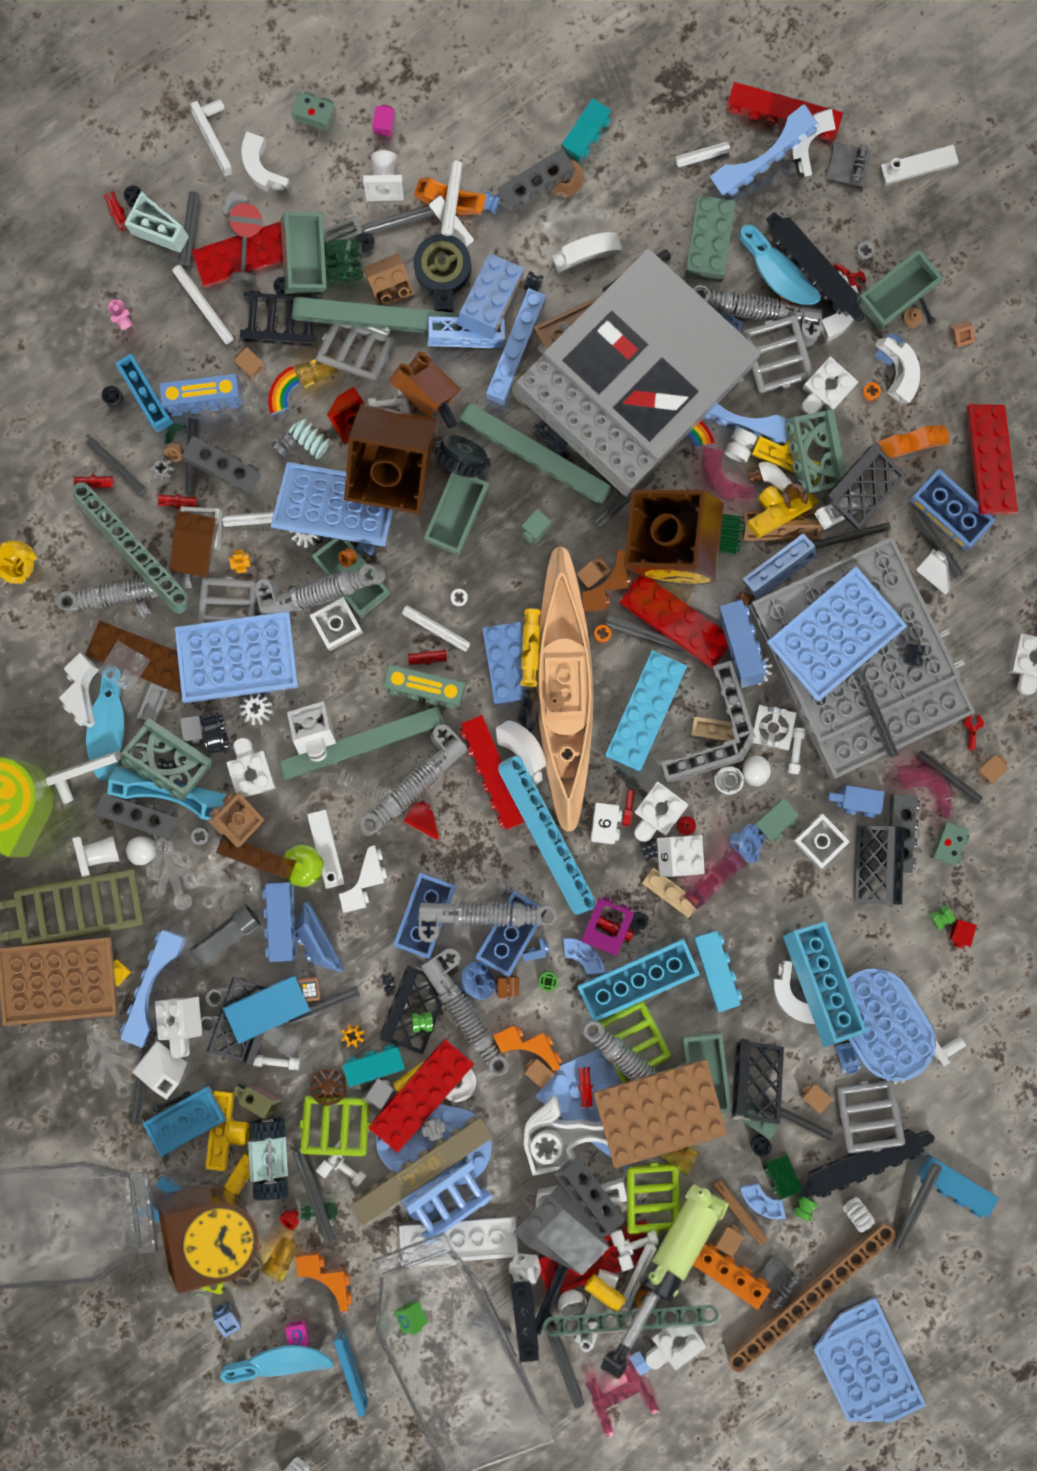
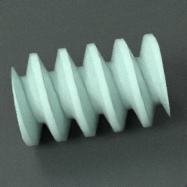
[288,418,330,459]

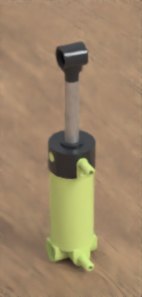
[600,1184,729,1379]

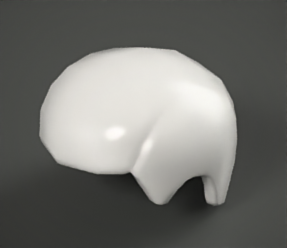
[742,755,771,786]
[714,766,744,795]
[126,835,158,866]
[558,1290,587,1316]

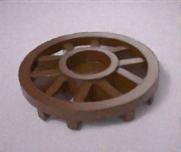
[310,1069,347,1106]

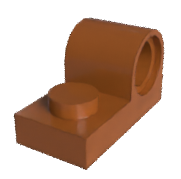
[496,976,520,998]

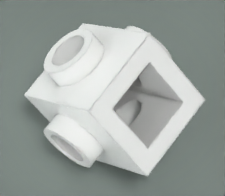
[509,1254,541,1283]

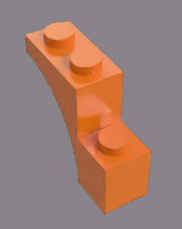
[413,177,487,215]
[877,425,950,460]
[493,1024,562,1072]
[295,1251,353,1312]

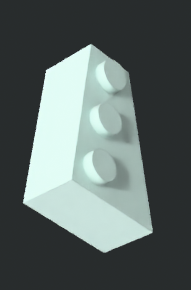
[124,191,189,253]

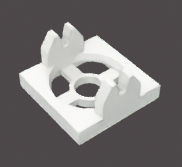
[753,705,796,751]

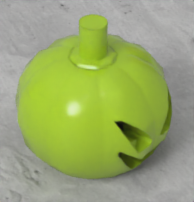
[283,844,324,887]

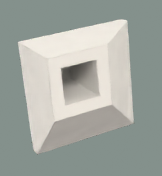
[132,1041,187,1100]

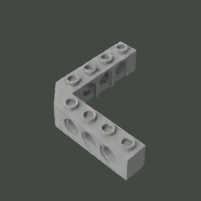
[661,661,756,783]

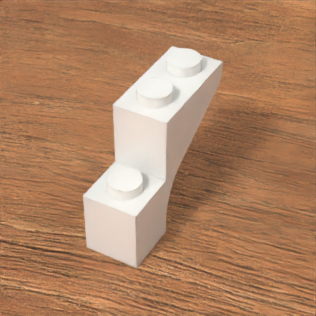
[59,653,99,728]
[339,845,387,913]

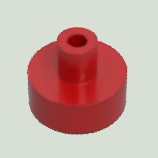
[677,816,696,835]
[279,1209,299,1230]

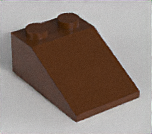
[170,511,219,578]

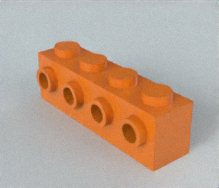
[693,1242,771,1310]

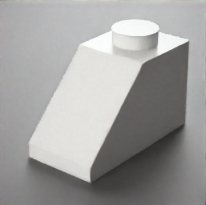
[916,549,950,594]

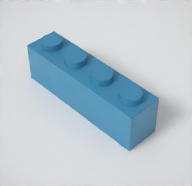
[115,353,173,433]
[917,1154,999,1218]

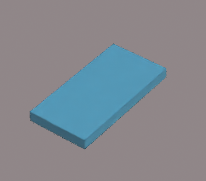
[223,975,310,1044]
[142,1086,227,1157]
[334,1329,369,1417]

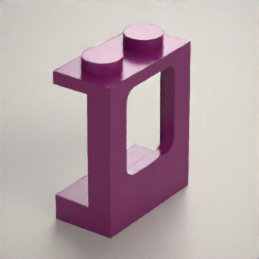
[581,896,634,956]

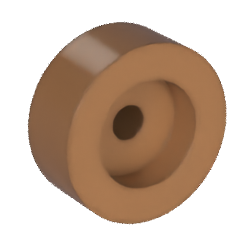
[902,308,923,328]
[164,442,184,462]
[545,692,564,712]

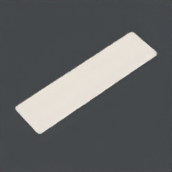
[429,196,474,247]

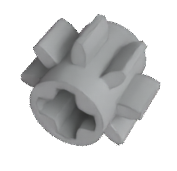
[150,457,175,482]
[422,1118,446,1141]

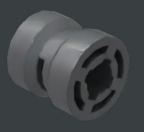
[271,432,298,458]

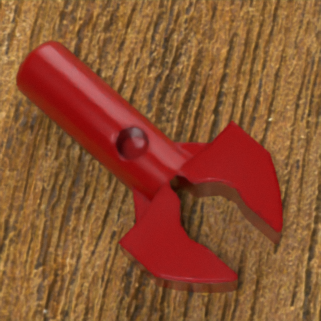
[833,262,866,290]
[963,714,984,751]
[622,790,635,826]

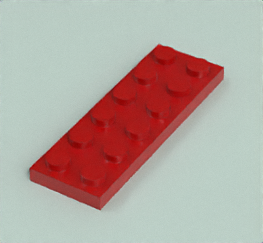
[192,221,283,288]
[967,404,1018,515]
[619,575,728,669]
[368,1038,474,1153]
[538,1219,657,1294]

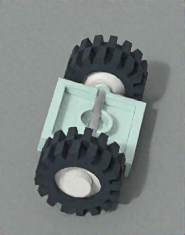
[248,1118,288,1201]

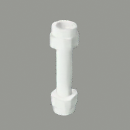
[788,728,805,775]
[252,1054,300,1070]

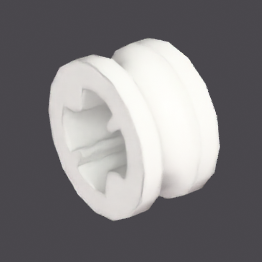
[450,589,468,606]

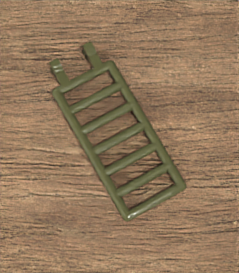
[0,869,144,946]

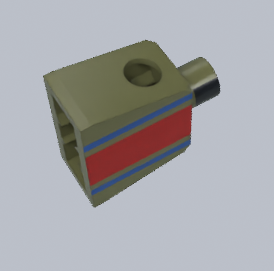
[234,1084,282,1119]

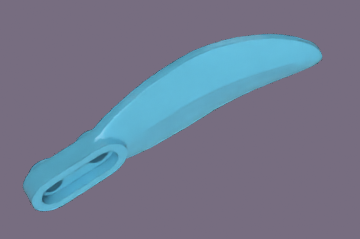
[739,225,821,305]
[86,666,124,781]
[221,1345,334,1383]

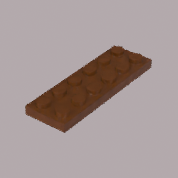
[85,620,182,694]

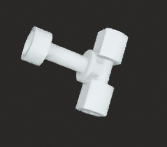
[368,389,412,413]
[316,1140,366,1188]
[611,1228,659,1271]

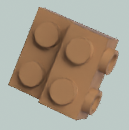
[208,792,265,848]

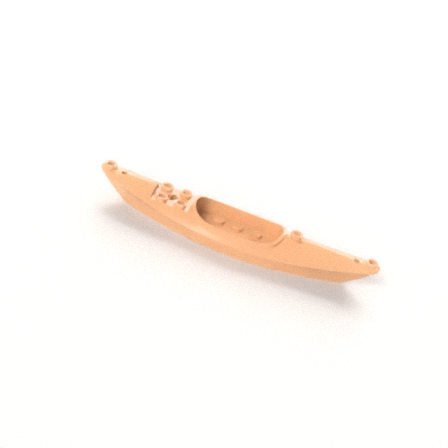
[536,547,593,832]

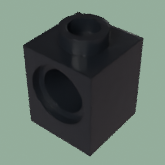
[434,290,454,313]

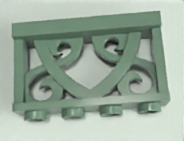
[785,409,846,494]
[120,718,212,801]

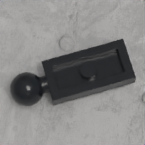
[517,688,540,733]

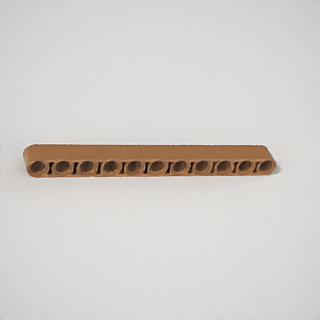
[728,1222,895,1372]

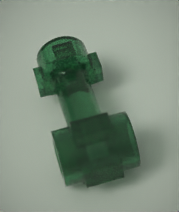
[301,1203,338,1221]

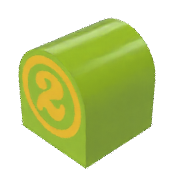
[0,757,54,857]

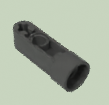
[189,904,261,966]

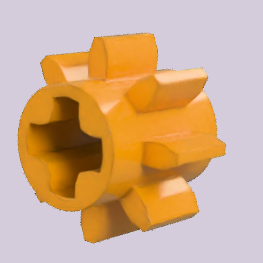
[229,549,251,573]
[341,1024,365,1047]

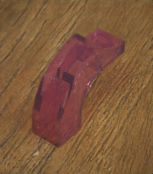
[701,447,756,502]
[898,764,954,818]
[683,849,747,909]

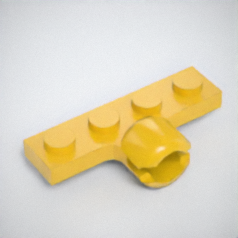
[751,433,825,484]
[746,486,819,539]
[205,1090,250,1171]

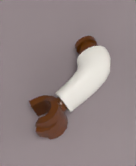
[748,462,808,509]

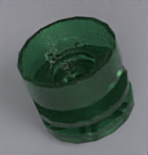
[324,239,364,283]

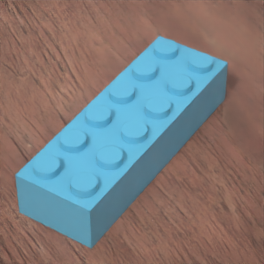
[604,650,687,772]
[783,921,867,1047]
[577,938,700,1021]

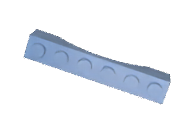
[710,105,820,197]
[486,288,546,405]
[704,404,788,446]
[120,929,187,1048]

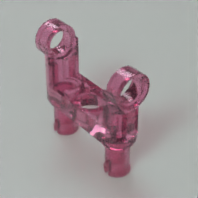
[585,1360,660,1438]

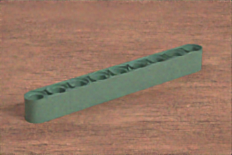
[292,297,461,333]
[457,402,612,505]
[73,483,188,614]
[277,707,445,781]
[543,1305,719,1337]

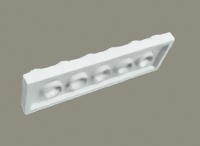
[399,1216,518,1266]

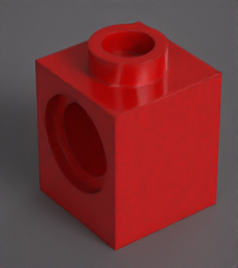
[948,919,977,949]

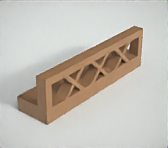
[743,510,822,541]

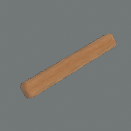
[713,1180,768,1245]

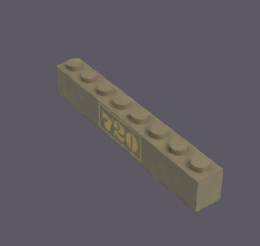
[350,1115,494,1226]

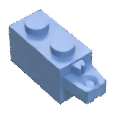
[827,785,885,818]

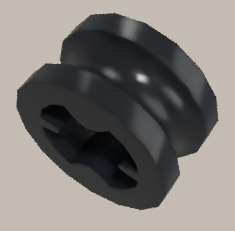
[381,972,395,991]

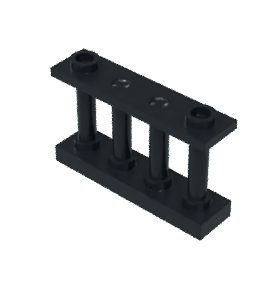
[240,290,320,348]
[510,1274,539,1363]

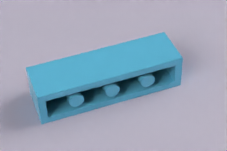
[693,930,742,1012]

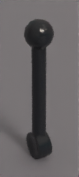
[920,297,936,324]
[153,1091,191,1113]

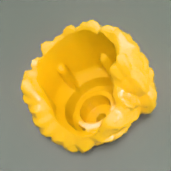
[0,540,38,584]

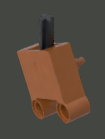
[389,352,461,429]

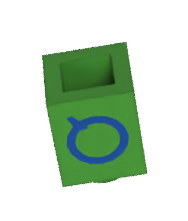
[394,1301,428,1335]

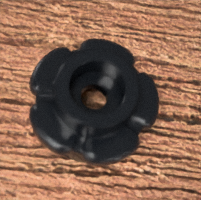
[356,234,375,252]
[630,912,648,931]

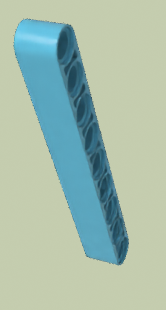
[498,756,596,915]

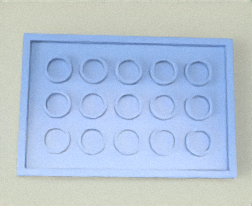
[271,462,394,547]
[766,567,907,702]
[175,611,299,703]

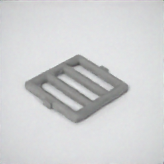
[742,315,813,393]
[316,324,394,381]
[197,576,257,624]
[836,1080,905,1153]

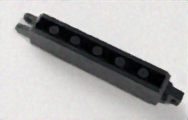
[766,212,865,322]
[798,1129,935,1199]

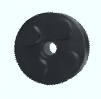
[532,419,568,455]
[200,712,230,757]

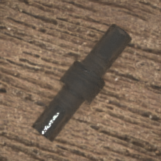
[615,768,649,798]

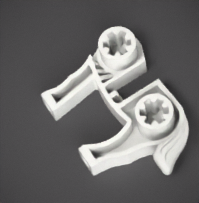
[524,1096,627,1209]

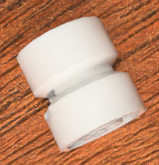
[724,428,758,463]

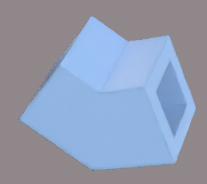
[629,1351,651,1376]

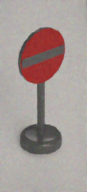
[228,203,262,284]

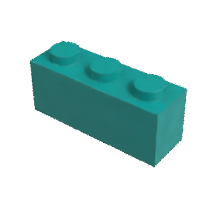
[561,98,612,163]
[342,1044,406,1087]

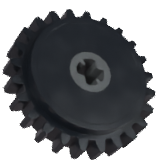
[432,435,491,478]

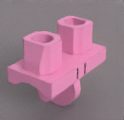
[108,299,133,330]

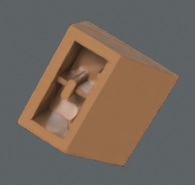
[363,253,415,306]

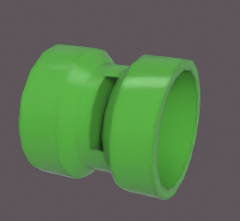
[929,905,956,931]
[538,971,558,991]
[411,1012,433,1033]
[793,1196,819,1222]

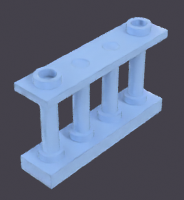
[401,1156,493,1244]

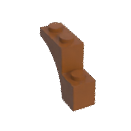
[582,550,631,613]

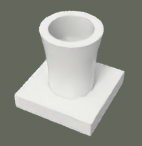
[363,150,404,201]
[72,836,119,877]

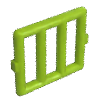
[594,1000,671,1083]
[300,1096,370,1156]
[627,1162,680,1234]

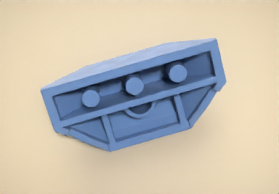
[295,901,345,972]

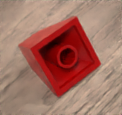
[327,387,365,445]
[403,800,441,840]

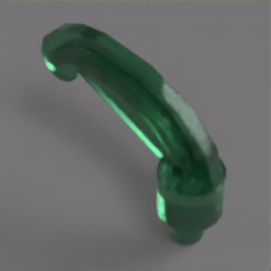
[165,423,187,446]

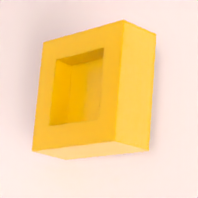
[114,959,131,987]

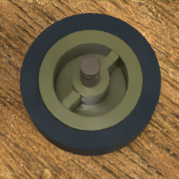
[414,234,471,293]

